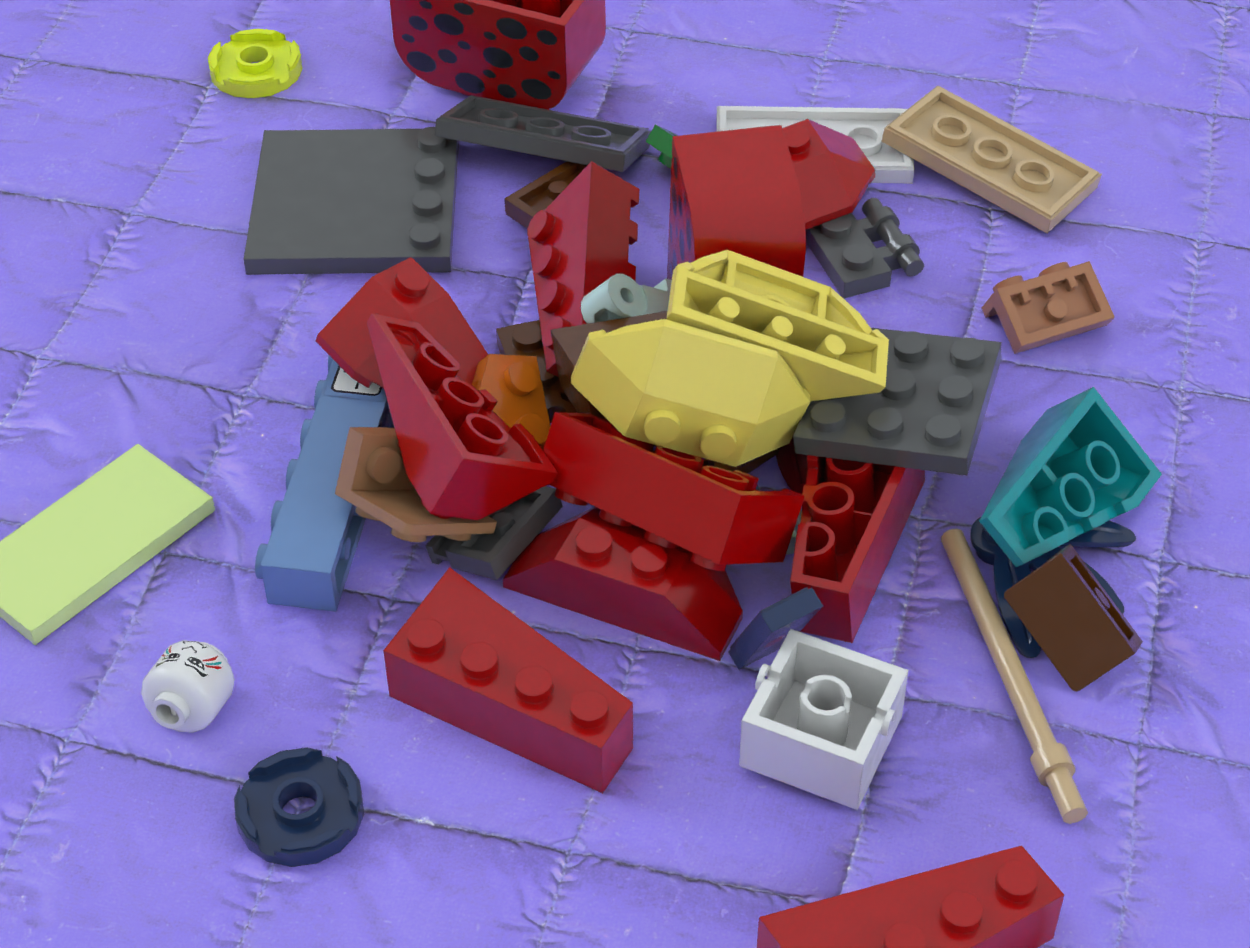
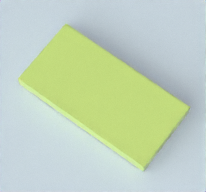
[0,444,215,645]

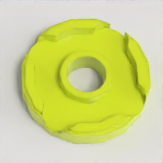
[208,29,303,98]

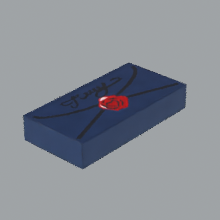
[728,587,823,670]

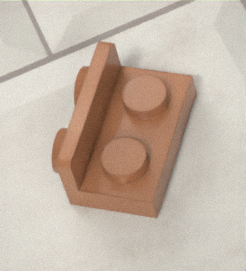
[981,261,1115,354]

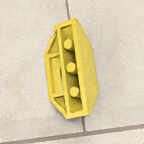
[667,250,889,402]
[571,319,810,467]

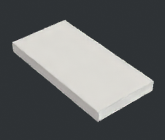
[716,106,914,184]

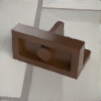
[1004,544,1143,692]

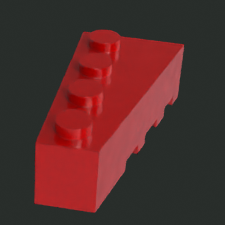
[527,161,640,377]
[543,412,805,571]
[790,455,925,643]
[383,567,633,793]
[757,845,1064,948]

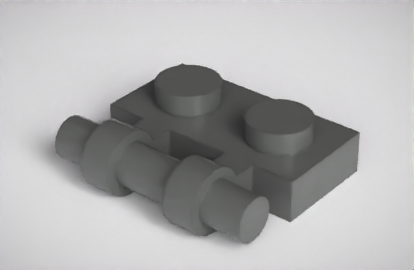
[806,198,924,299]

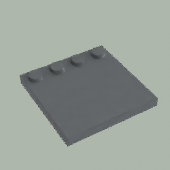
[244,127,459,275]

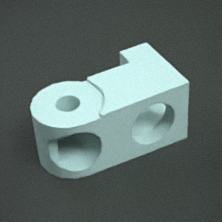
[581,274,672,324]

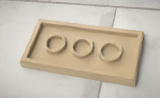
[881,86,1102,233]

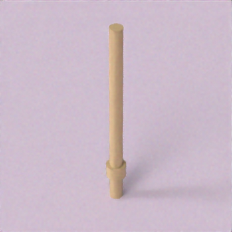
[941,529,1088,824]

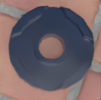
[234,748,364,867]

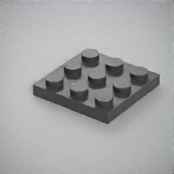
[793,328,1002,476]

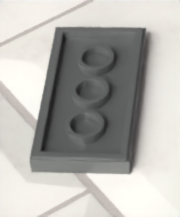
[435,95,651,172]

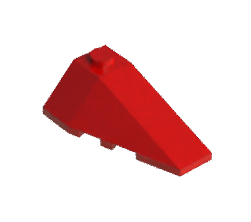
[315,257,488,389]

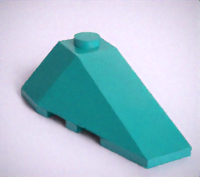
[979,387,1162,567]

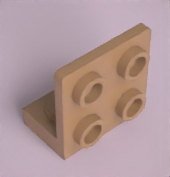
[335,427,497,542]

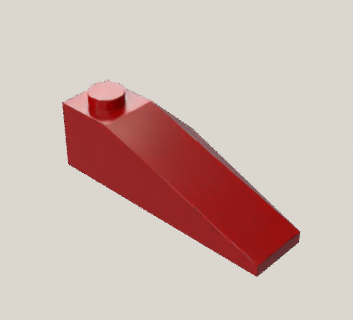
[367,313,558,520]

